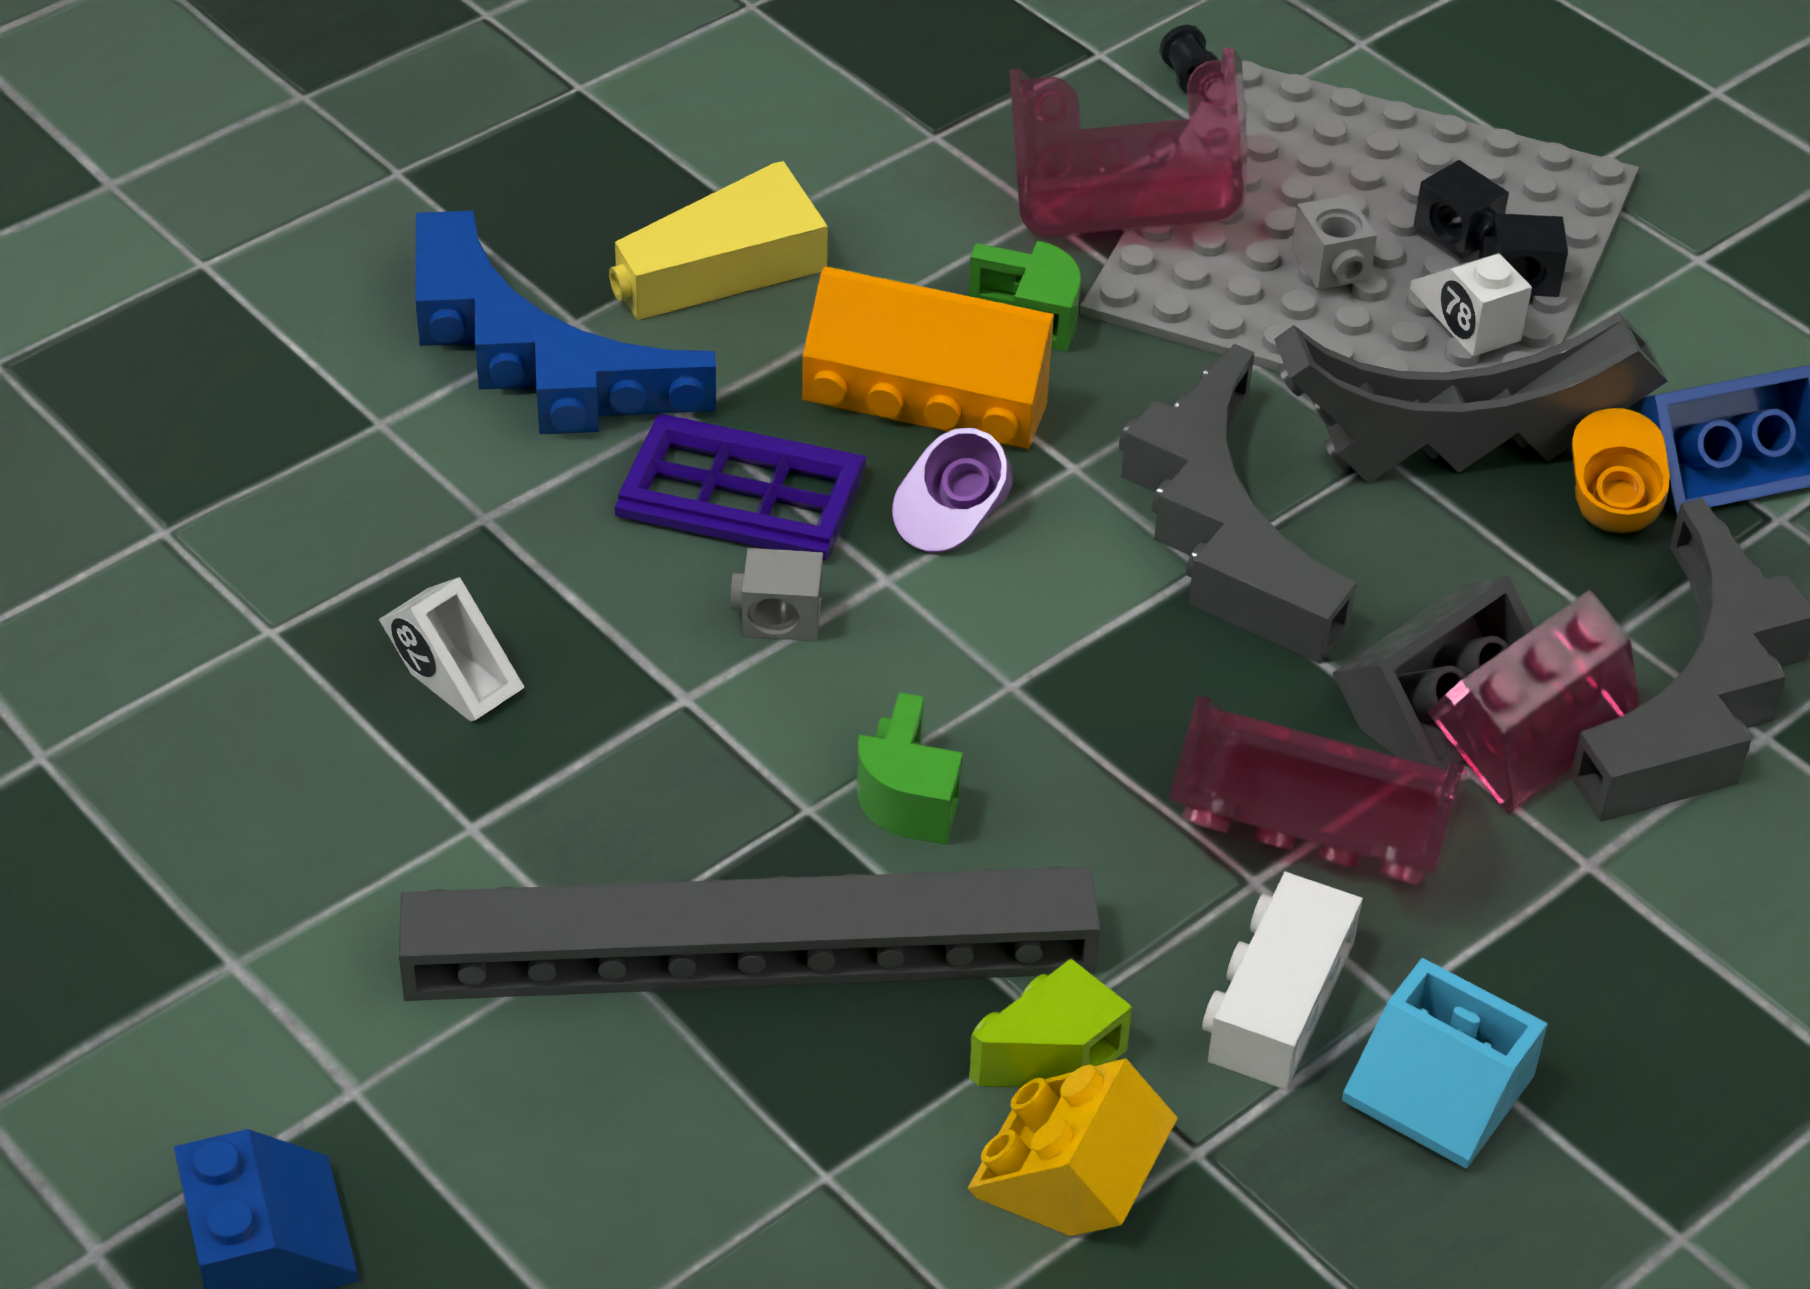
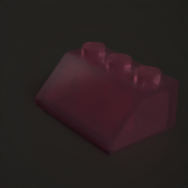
[1427,590,1639,815]

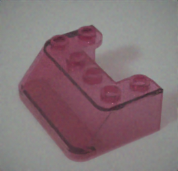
[1009,47,1248,238]
[1169,695,1469,887]

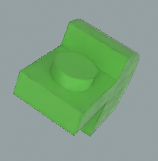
[968,240,1081,352]
[857,692,963,845]

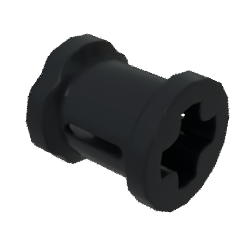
[1159,24,1222,95]

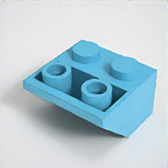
[1342,958,1548,1169]

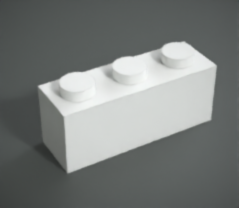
[1202,872,1363,1090]

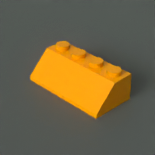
[802,266,1054,449]

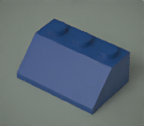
[1628,365,1810,514]

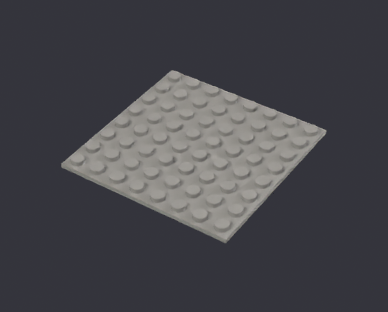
[1080,58,1639,439]

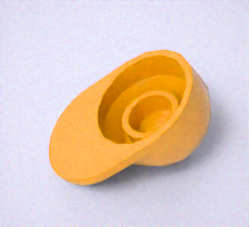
[1572,408,1670,534]

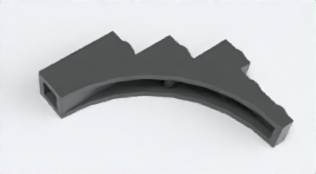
[1274,312,1668,483]
[1119,344,1357,664]
[1570,498,1810,822]

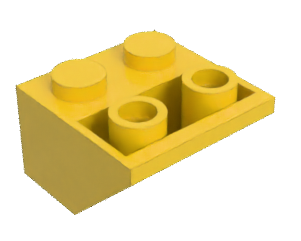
[967,1058,1178,1236]

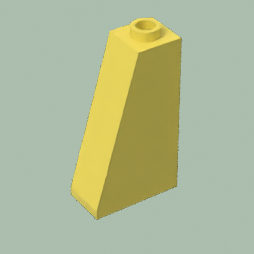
[609,161,828,320]

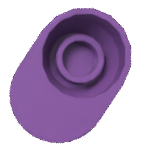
[892,428,1013,553]

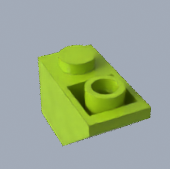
[969,959,1132,1087]

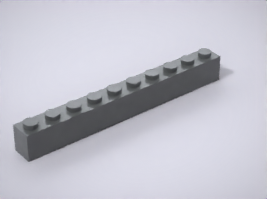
[399,866,1100,1001]

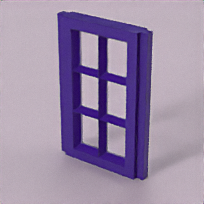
[614,413,866,561]

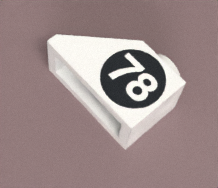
[1410,254,1532,357]
[379,577,525,722]

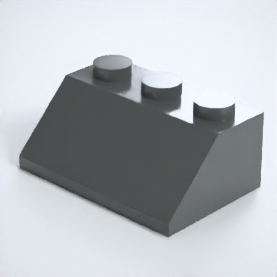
[1333,576,1563,780]

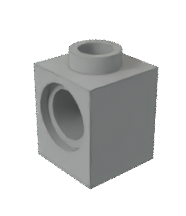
[1291,194,1377,290]
[730,548,823,641]

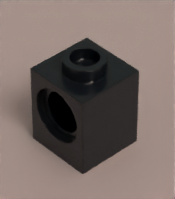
[1413,160,1509,259]
[1478,213,1568,297]

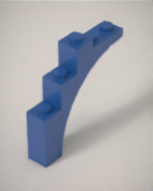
[415,211,717,434]

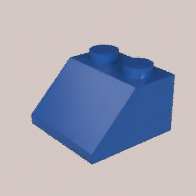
[174,1129,359,1289]

